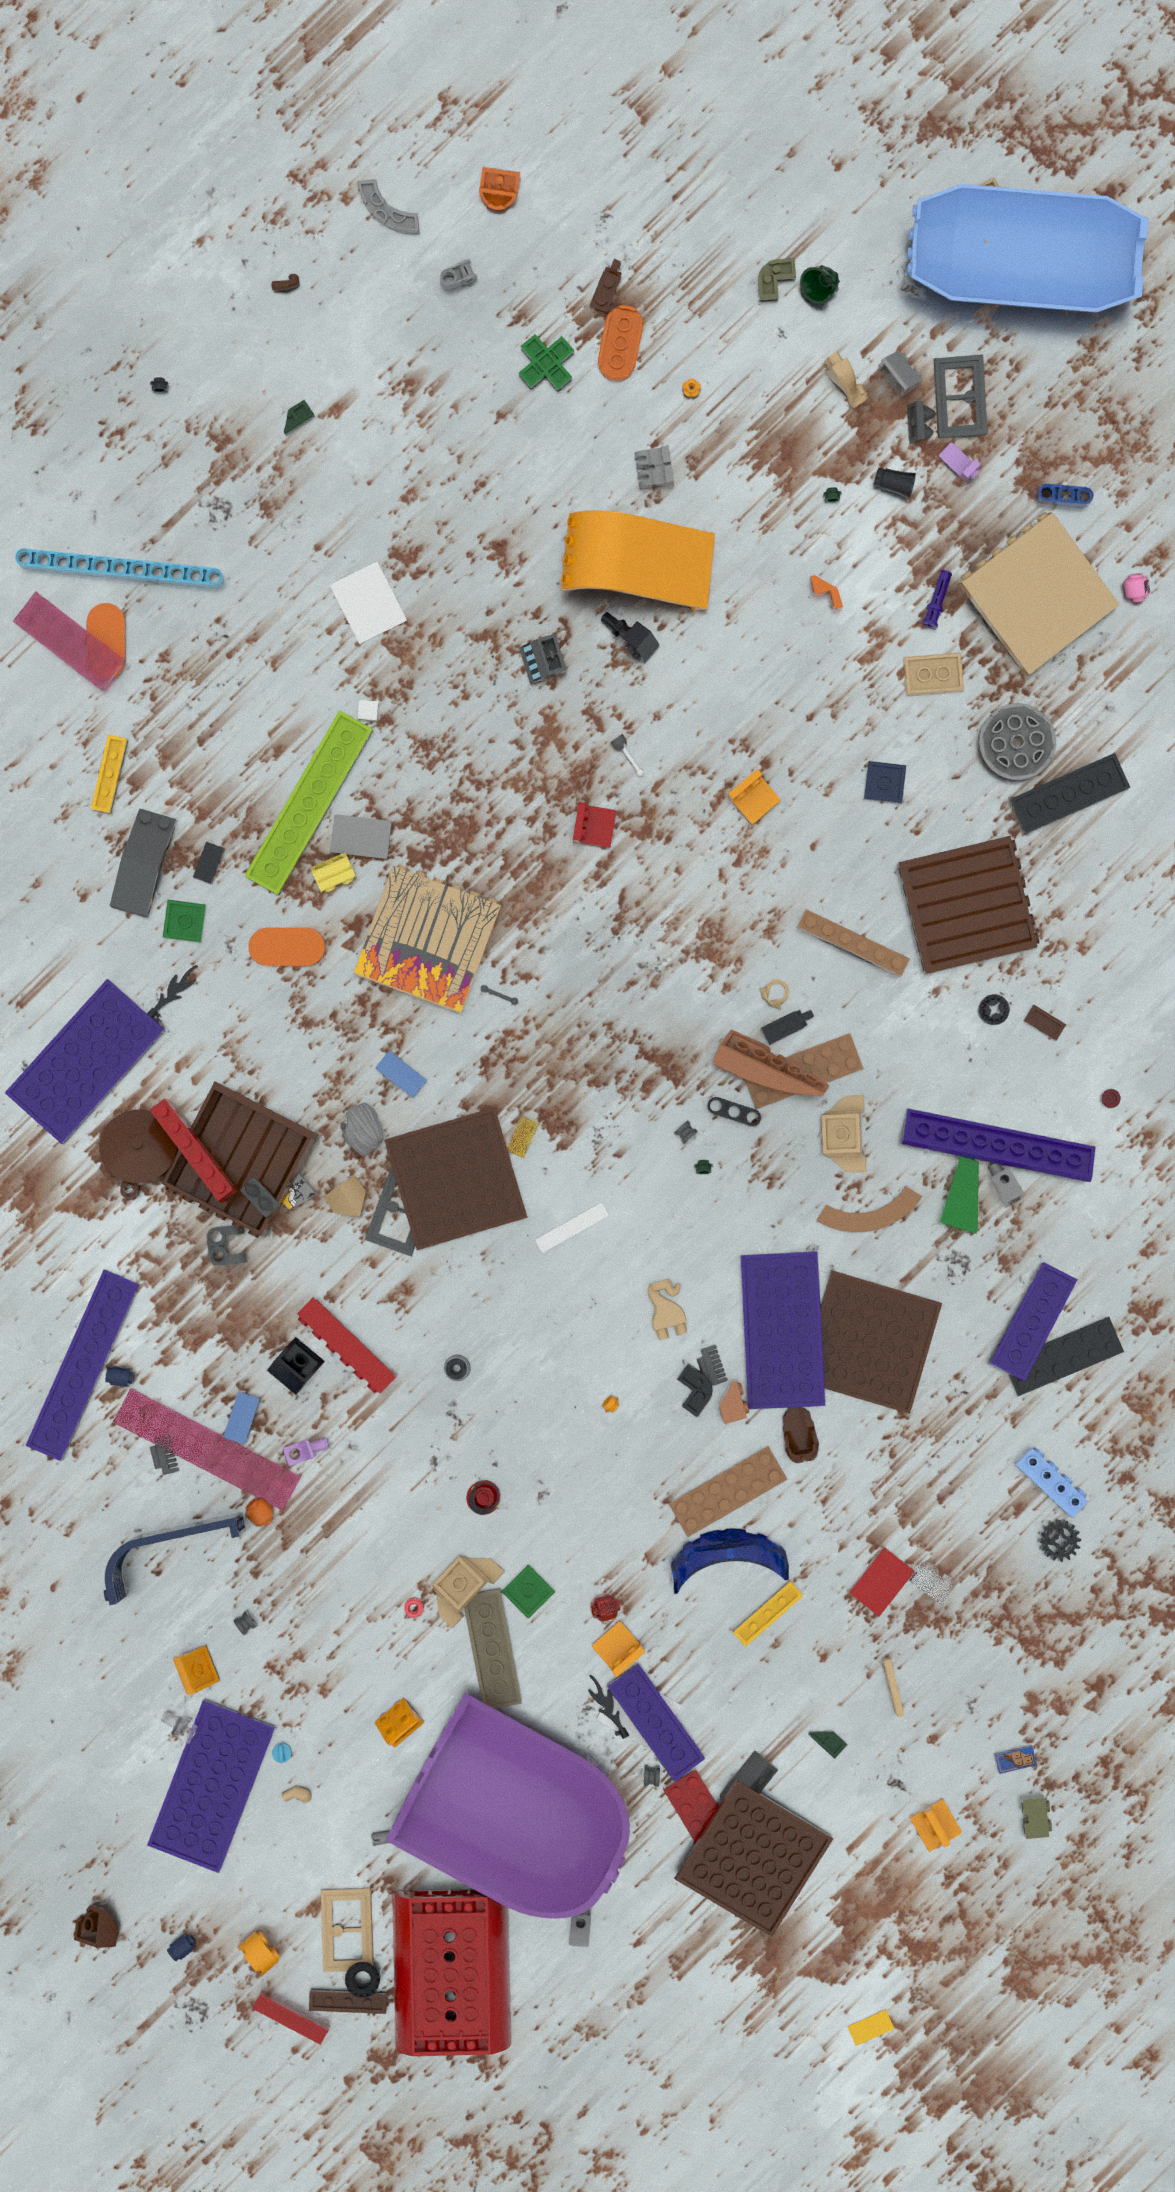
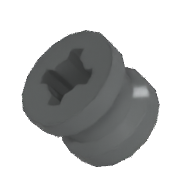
[674,1120,698,1144]
[233,1611,257,1635]
[644,1767,660,1787]

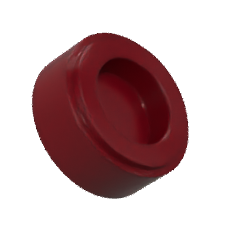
[1101,1089,1121,1108]

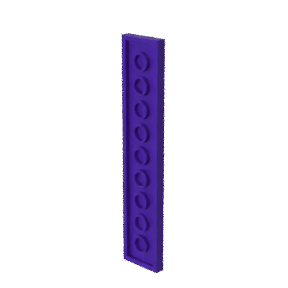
[902,1108,1096,1182]
[25,1269,140,1461]

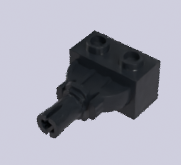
[601,612,660,662]

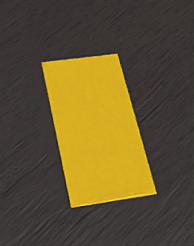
[847,2010,894,2046]

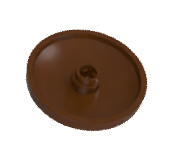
[99,1110,177,1185]

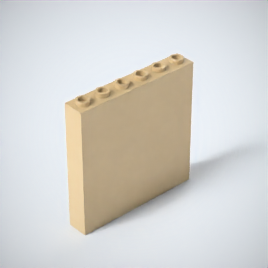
[958,512,1120,675]

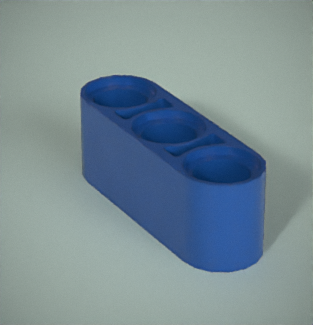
[1036,484,1094,508]

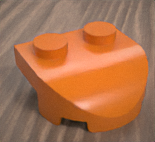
[479,167,520,210]

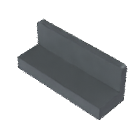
[720,1751,778,1800]

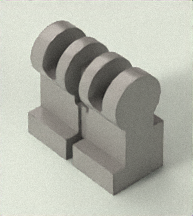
[634,445,674,488]

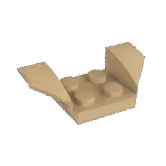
[822,1095,866,1172]
[433,1556,504,1628]

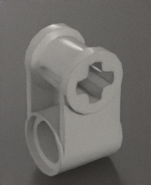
[440,259,477,290]

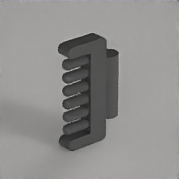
[697,1345,728,1386]
[150,1434,179,1475]

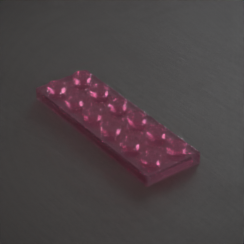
[13,591,126,691]

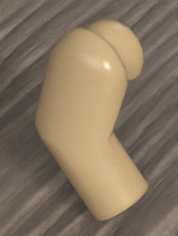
[282,1786,311,1803]

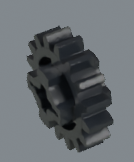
[1039,1519,1081,1562]

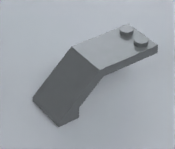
[110,808,176,917]

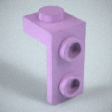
[939,443,981,482]

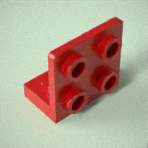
[573,802,616,848]

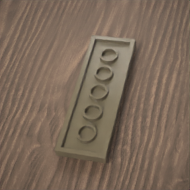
[464,1589,522,1709]

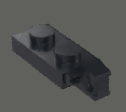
[761,1010,814,1045]

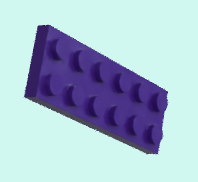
[990,1262,1078,1382]
[607,1663,705,1782]

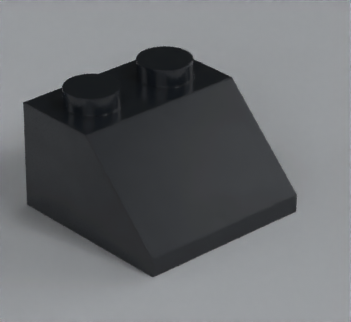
[267,1337,325,1395]

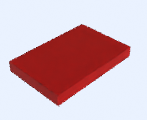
[849,1547,915,1617]

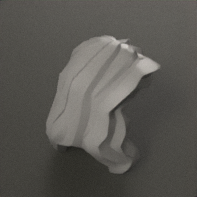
[340,1103,383,1156]

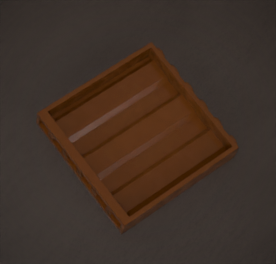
[897,836,1040,975]
[162,1081,318,1238]

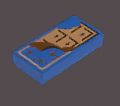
[994,1745,1037,1774]

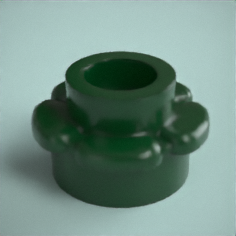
[823,487,842,502]
[694,1160,713,1174]

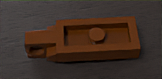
[589,259,622,314]

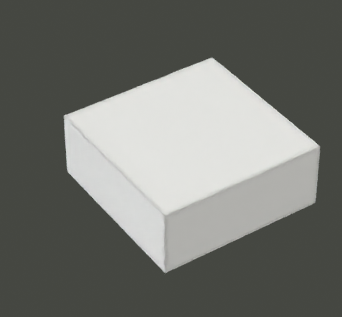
[358,700,379,721]

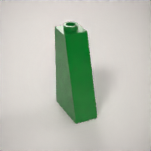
[938,1156,979,1234]

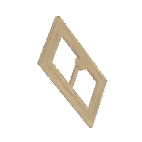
[321,1888,373,1972]

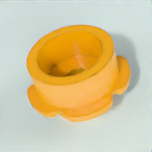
[682,378,701,397]
[602,1395,619,1413]

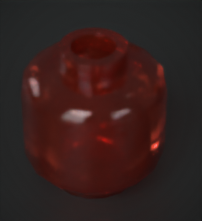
[590,1594,620,1622]

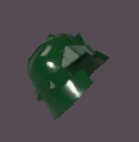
[800,265,840,304]

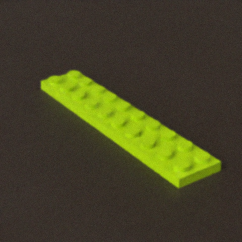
[244,710,373,895]

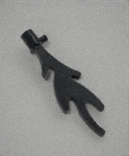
[147,965,198,1018]
[588,1675,629,1739]

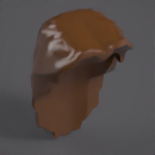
[783,1407,819,1464]

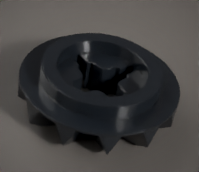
[979,994,1010,1025]

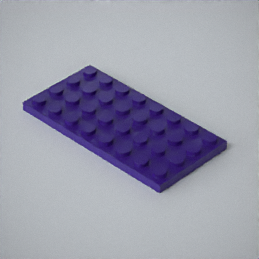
[5,979,165,1144]
[741,1251,826,1409]
[147,1699,275,1873]

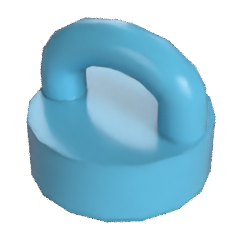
[272,1743,292,1763]

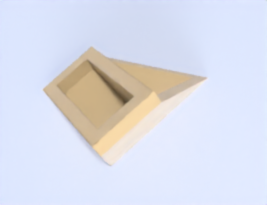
[324,1175,366,1217]

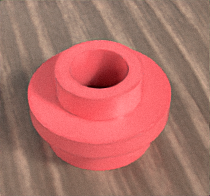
[404,1598,423,1618]

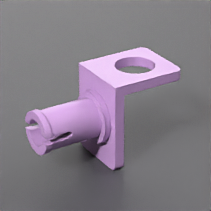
[283,1437,329,1466]

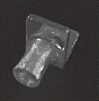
[161,1711,198,1744]

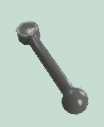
[480,985,518,1005]

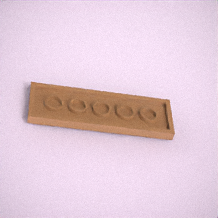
[744,1033,864,1109]
[668,1446,788,1537]

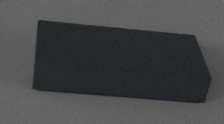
[193,841,225,884]

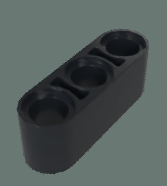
[707,1097,761,1127]

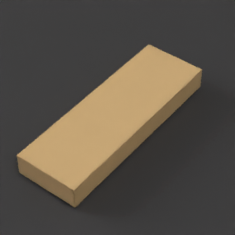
[882,1657,905,1717]

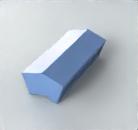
[375,1051,427,1098]
[223,1391,260,1444]

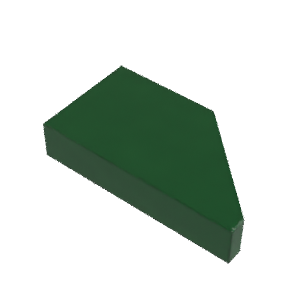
[284,400,315,435]
[808,1731,848,1759]

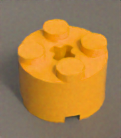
[237,1931,281,1977]

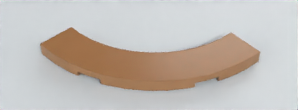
[816,1186,922,1232]

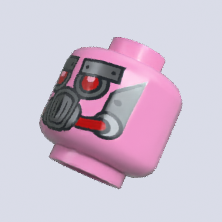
[1124,573,1150,602]

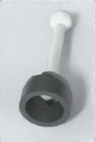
[610,734,644,777]

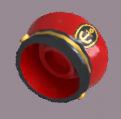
[466,1480,501,1515]

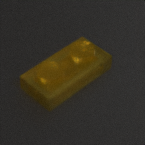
[507,1116,539,1158]

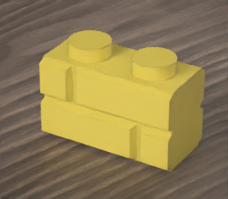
[310,852,356,892]

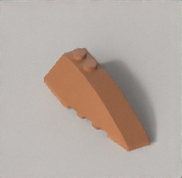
[712,1029,829,1097]

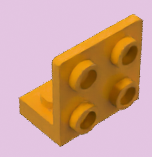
[728,769,781,824]
[592,1621,646,1677]

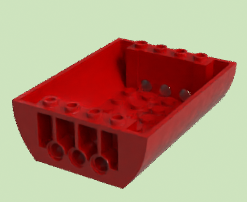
[392,1889,511,2056]

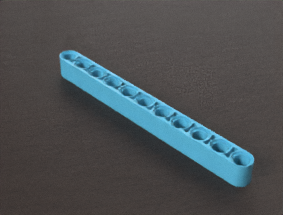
[15,548,224,588]

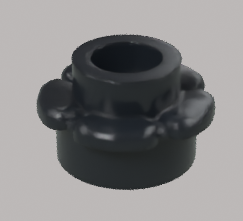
[150,377,169,393]

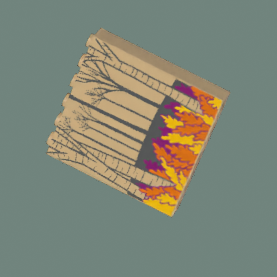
[353,864,501,1014]

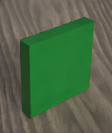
[162,900,206,943]
[501,1564,556,1619]

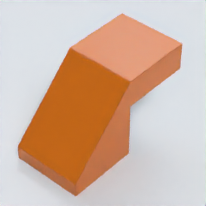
[810,575,843,612]

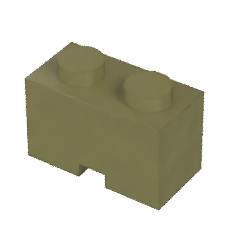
[1020,1795,1052,1839]

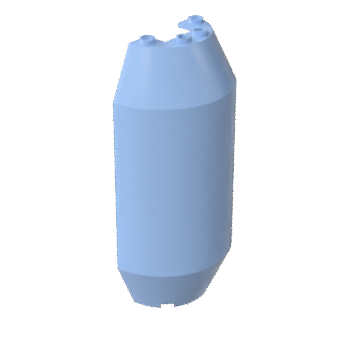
[907,184,1149,313]

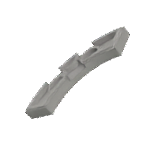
[357,179,420,234]

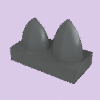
[907,401,936,443]
[240,1177,281,1218]

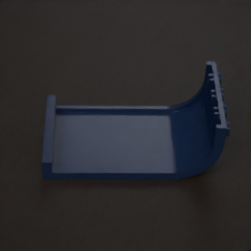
[103,1512,246,1605]

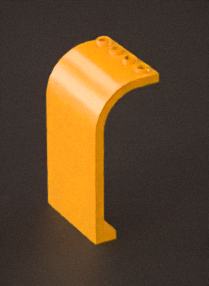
[561,510,715,611]

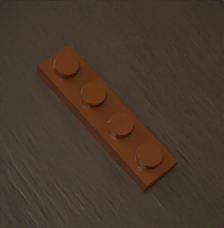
[309,1990,387,2014]

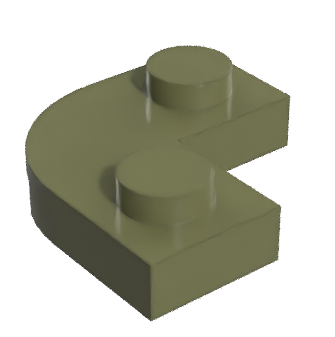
[758,258,796,300]

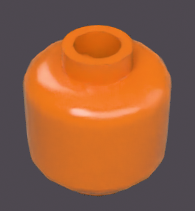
[245,1498,274,1527]

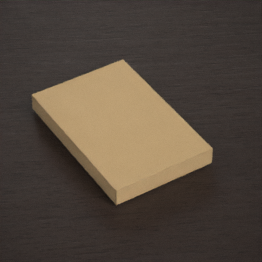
[903,653,964,696]

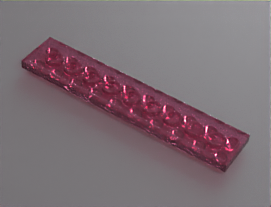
[113,1388,301,1511]

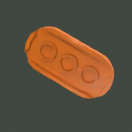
[598,305,643,381]
[86,603,125,680]
[248,927,325,966]

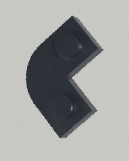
[677,1363,713,1417]

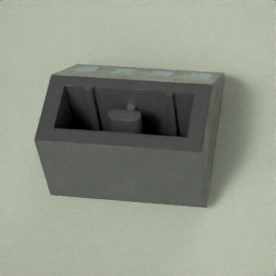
[519,633,567,684]

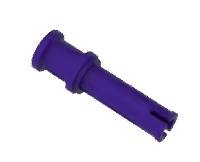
[921,570,952,629]

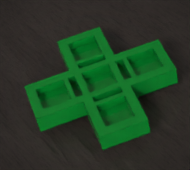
[519,334,574,390]

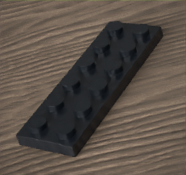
[1010,753,1131,834]
[1008,1316,1124,1396]

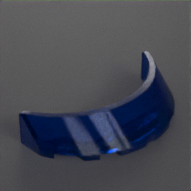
[671,1529,789,1594]

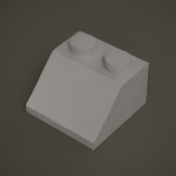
[879,351,922,398]

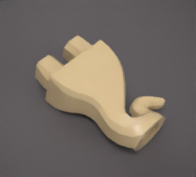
[824,351,869,409]
[648,1279,687,1340]

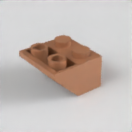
[718,1379,749,1424]

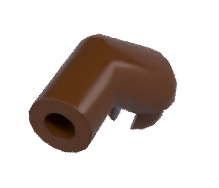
[271,274,300,291]

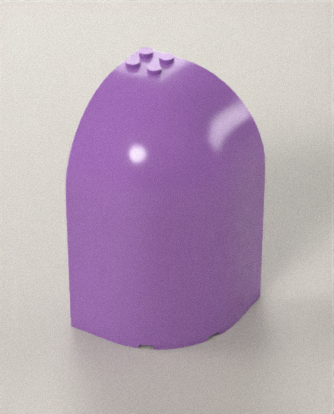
[385,1693,630,1919]

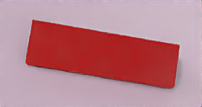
[252,1990,330,2045]

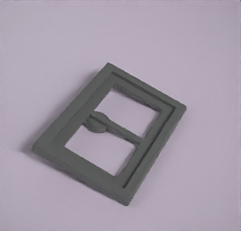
[934,354,988,438]
[365,1166,415,1257]

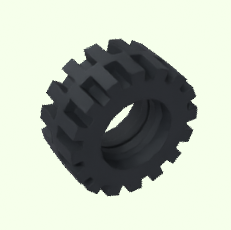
[345,1962,380,1998]

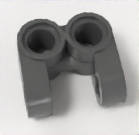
[206,1225,247,1265]

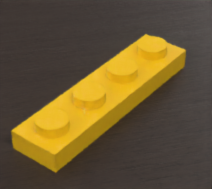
[91,734,128,814]
[733,1581,803,1647]

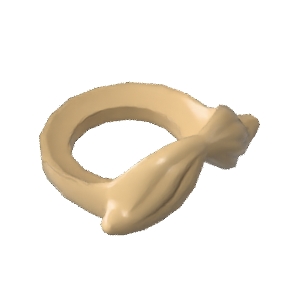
[759,979,789,1010]

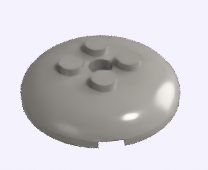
[979,703,1056,780]

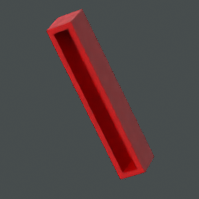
[150,1098,238,1203]
[297,1297,397,1394]

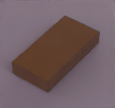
[1023,1005,1066,1041]

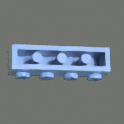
[1015,1447,1088,1518]

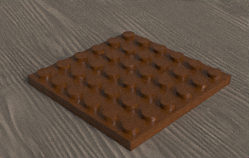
[384,1107,527,1250]
[821,1270,942,1414]
[674,1779,833,1937]

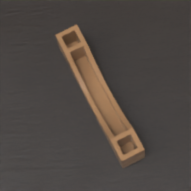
[797,909,910,977]

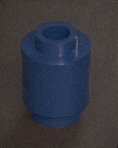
[105,1366,135,1387]
[167,1933,197,1962]

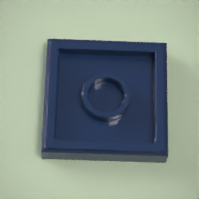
[864,761,906,804]

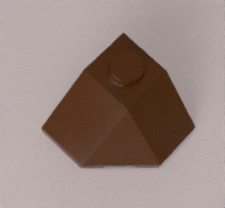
[74,1905,118,1948]

